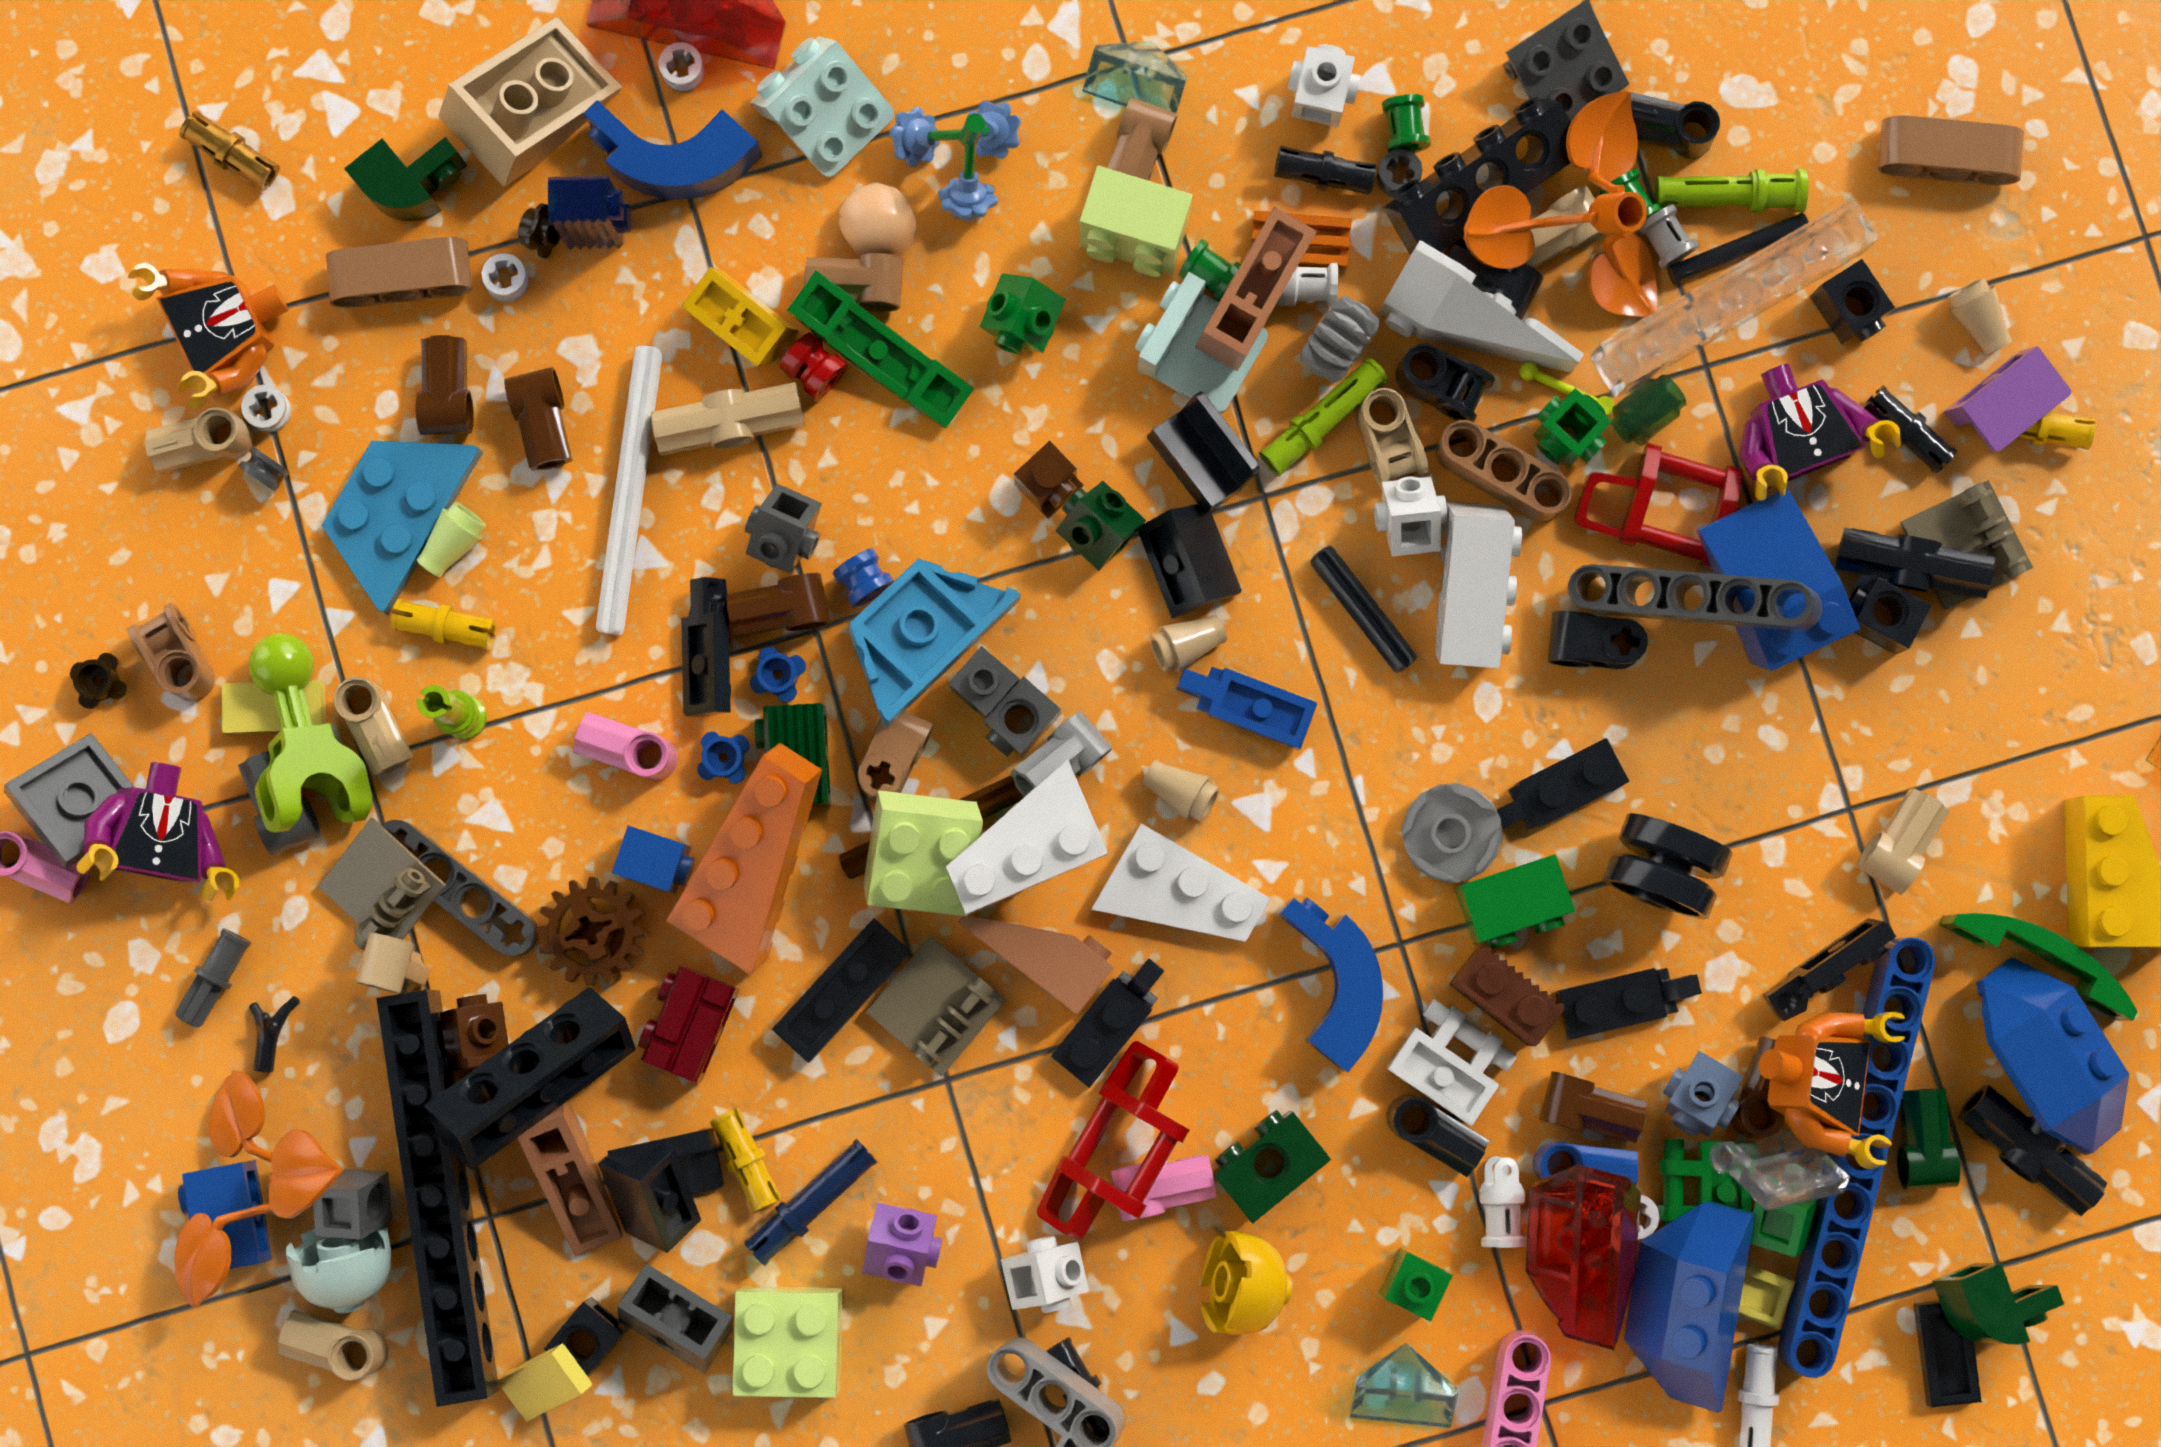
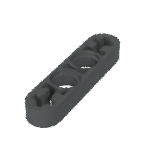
[382,820,539,956]

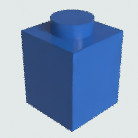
[612,825,695,894]

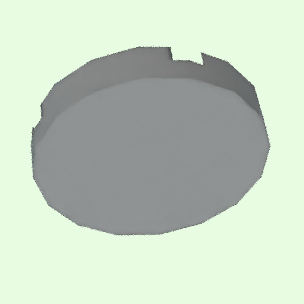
[1402,783,1503,883]

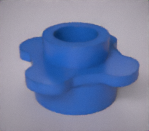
[750,647,806,703]
[697,731,750,784]

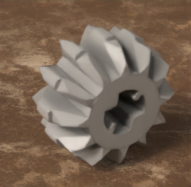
[1301,296,1379,383]

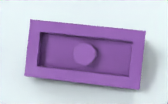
[1944,346,2071,452]

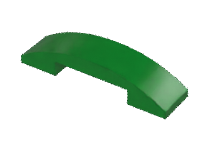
[786,270,974,428]
[1939,913,2138,1021]

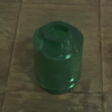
[1611,374,1687,446]

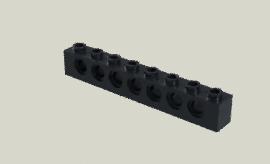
[376,989,499,1407]

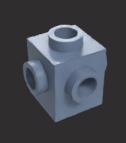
[1663,1051,1744,1137]

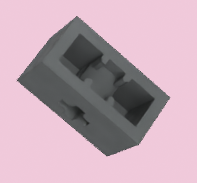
[617,1264,733,1374]

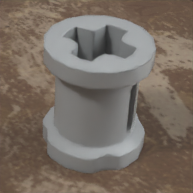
[1637,204,1700,270]

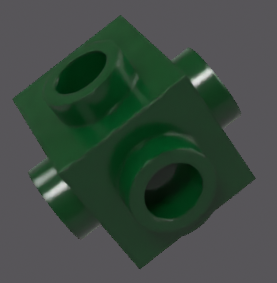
[1055,480,1146,571]

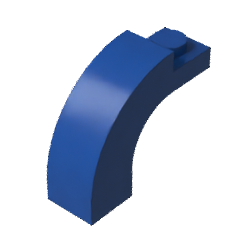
[583,100,763,200]
[1278,897,1383,1073]

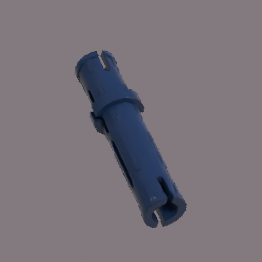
[744,1138,878,1266]

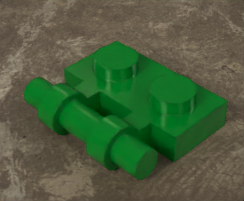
[1658,1139,1753,1227]

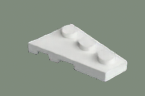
[946,759,1108,915]
[1091,823,1271,942]

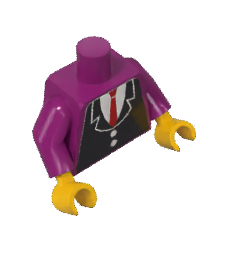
[1739,363,1901,501]
[76,762,239,900]

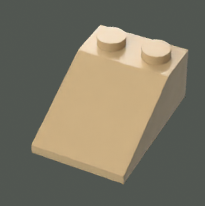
[438,17,622,187]

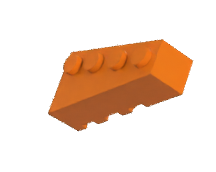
[666,743,822,975]

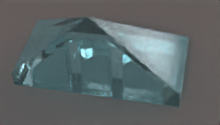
[1082,41,1188,114]
[1349,1343,1458,1428]

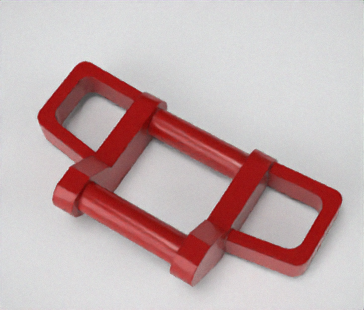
[1574,443,1743,569]
[1037,1041,1190,1241]

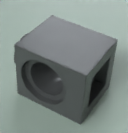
[948,646,1020,719]
[984,676,1061,758]
[313,1169,392,1240]

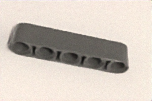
[1568,564,1823,631]

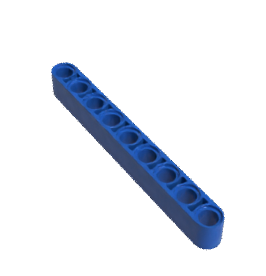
[1778,937,1935,1378]

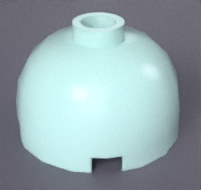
[286,1226,391,1313]

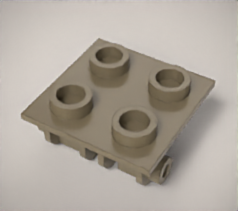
[1900,480,2033,610]
[318,817,446,950]
[866,936,1006,1077]

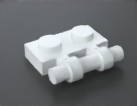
[1386,999,1517,1126]

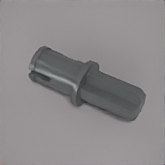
[175,928,251,1028]

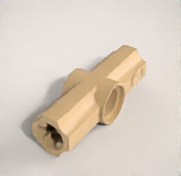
[651,382,805,456]

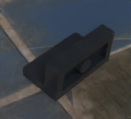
[1147,391,1260,514]
[1138,504,1242,619]
[607,1128,724,1194]
[598,1142,701,1253]

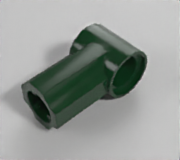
[1897,1088,1960,1190]

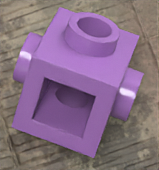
[862,1203,943,1286]

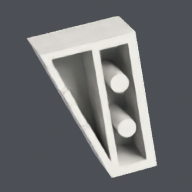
[1435,501,1522,668]

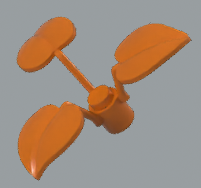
[1463,91,1658,318]
[174,1070,343,1308]

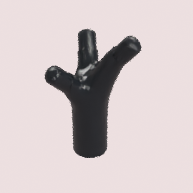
[249,996,300,1072]

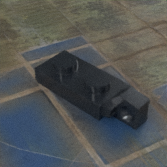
[681,577,731,717]
[1497,738,1630,830]
[1763,918,1897,1021]
[1051,958,1165,1088]
[1555,968,1702,1040]

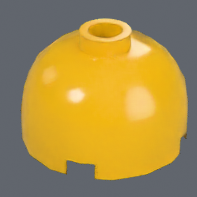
[1201,1230,1292,1335]

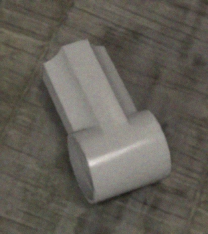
[1010,710,1113,797]

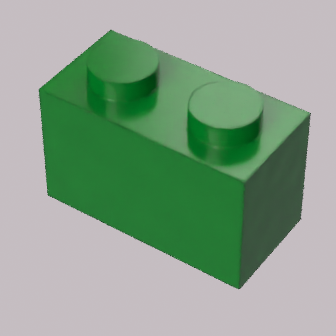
[1454,854,1575,949]

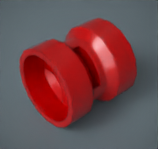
[779,332,848,401]

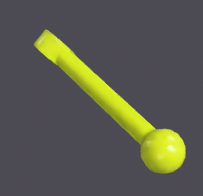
[1519,362,1615,416]

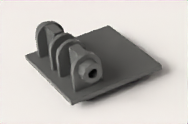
[1503,0,1629,121]

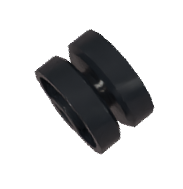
[1602,813,1733,920]

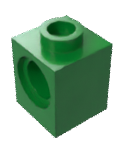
[1750,1183,1819,1258]
[1379,1248,1453,1322]

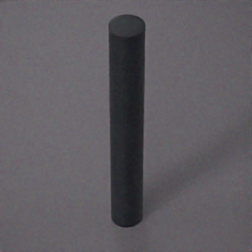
[1667,212,1810,285]

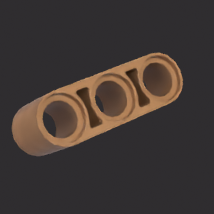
[1878,115,2024,185]
[326,237,472,308]
[1436,420,1572,522]

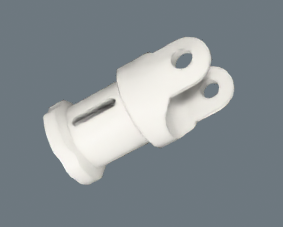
[1276,263,1338,307]
[1479,1156,1527,1248]

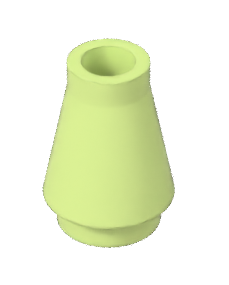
[416,502,486,577]

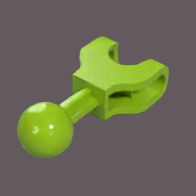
[248,633,372,833]

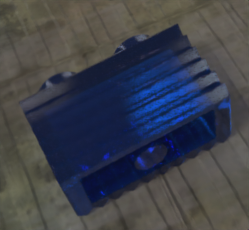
[548,175,631,250]

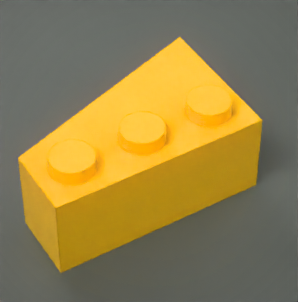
[2064,795,2161,948]

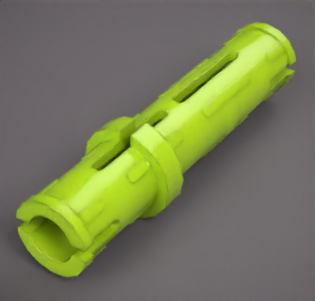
[1259,358,1389,477]

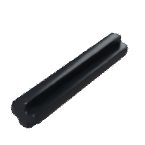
[1310,546,1417,673]

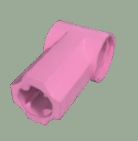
[573,712,678,781]
[0,831,90,904]
[1111,1155,1217,1221]

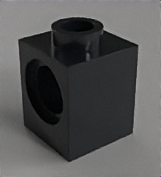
[1809,259,1895,345]
[1849,577,1932,655]
[544,1297,629,1378]

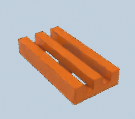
[1251,211,1352,270]

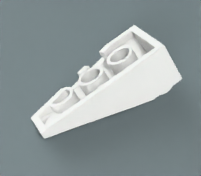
[1379,240,1584,373]

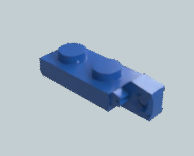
[1176,667,1317,751]

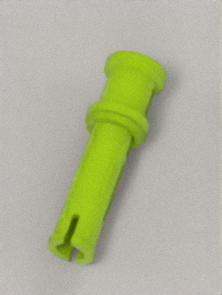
[1654,168,1808,213]
[416,685,487,740]

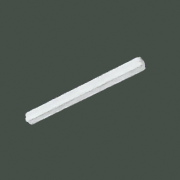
[596,346,663,635]

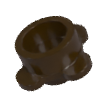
[518,203,562,259]
[70,653,127,709]

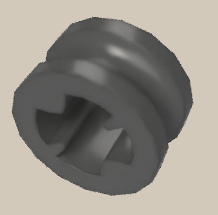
[1376,149,1423,198]
[238,446,290,492]

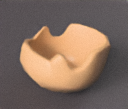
[838,182,916,257]

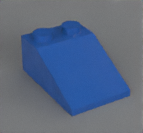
[1696,488,1860,671]

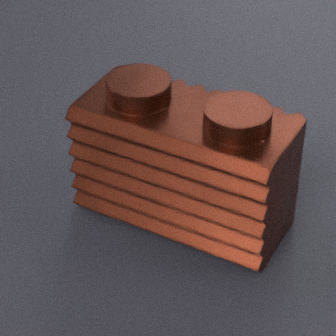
[1449,947,1564,1046]

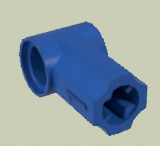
[1533,1141,1639,1195]

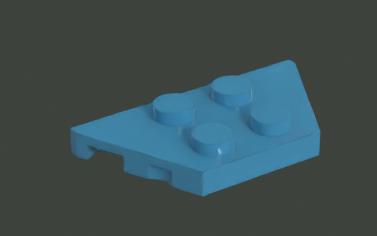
[321,441,483,615]
[848,558,1021,728]

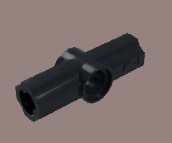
[1835,527,1996,600]
[1958,1085,2108,1216]

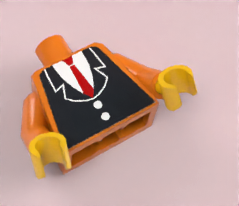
[127,263,289,410]
[1759,1012,1905,1169]

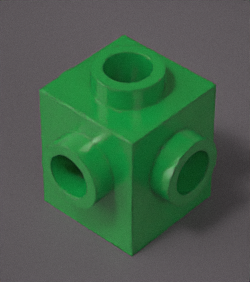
[979,273,1066,355]
[1533,388,1612,468]

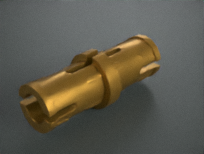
[179,111,280,191]

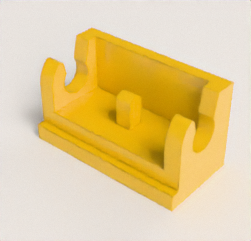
[681,267,799,367]

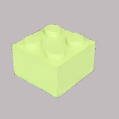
[1079,165,1193,277]
[863,790,983,916]
[733,1286,843,1398]

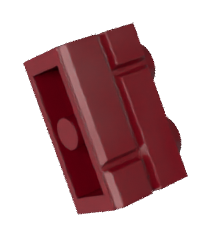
[638,966,740,1083]

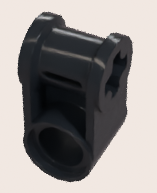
[1395,343,1495,422]
[1548,611,1648,670]

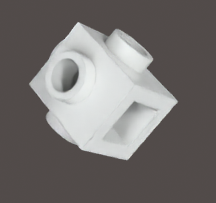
[1287,44,1361,127]
[1374,477,1447,556]
[1001,1235,1089,1313]

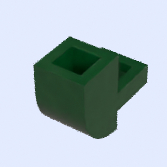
[344,137,467,221]
[1932,1263,2064,1345]

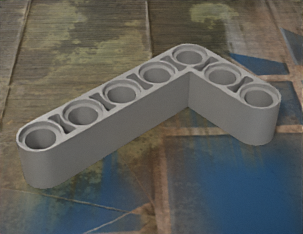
[987,1338,1125,1447]

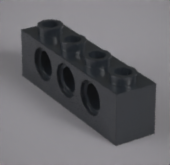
[1383,97,1571,256]
[424,987,636,1171]

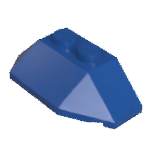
[1976,958,2129,1155]
[1624,1201,1755,1413]

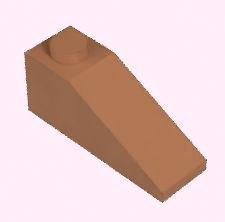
[1195,207,1317,371]
[958,915,1114,1015]
[517,1100,622,1256]

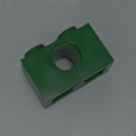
[1213,1109,1331,1224]

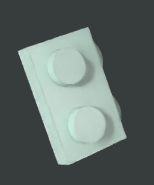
[750,36,894,177]
[1135,272,1268,414]

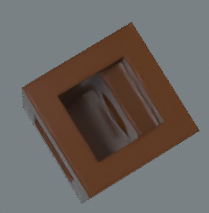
[1013,440,1084,519]
[440,994,509,1072]

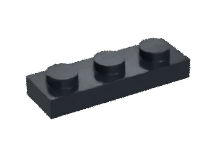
[772,918,911,1063]

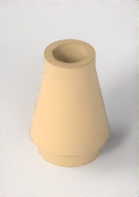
[1948,278,2012,355]
[1150,615,1227,672]
[1142,760,1220,822]

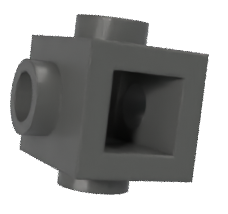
[745,483,822,574]

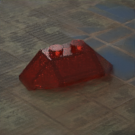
[586,0,786,70]
[1525,1165,1641,1350]

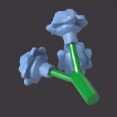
[890,100,1021,222]

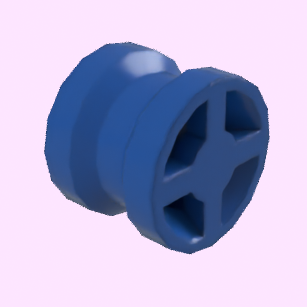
[832,548,894,608]

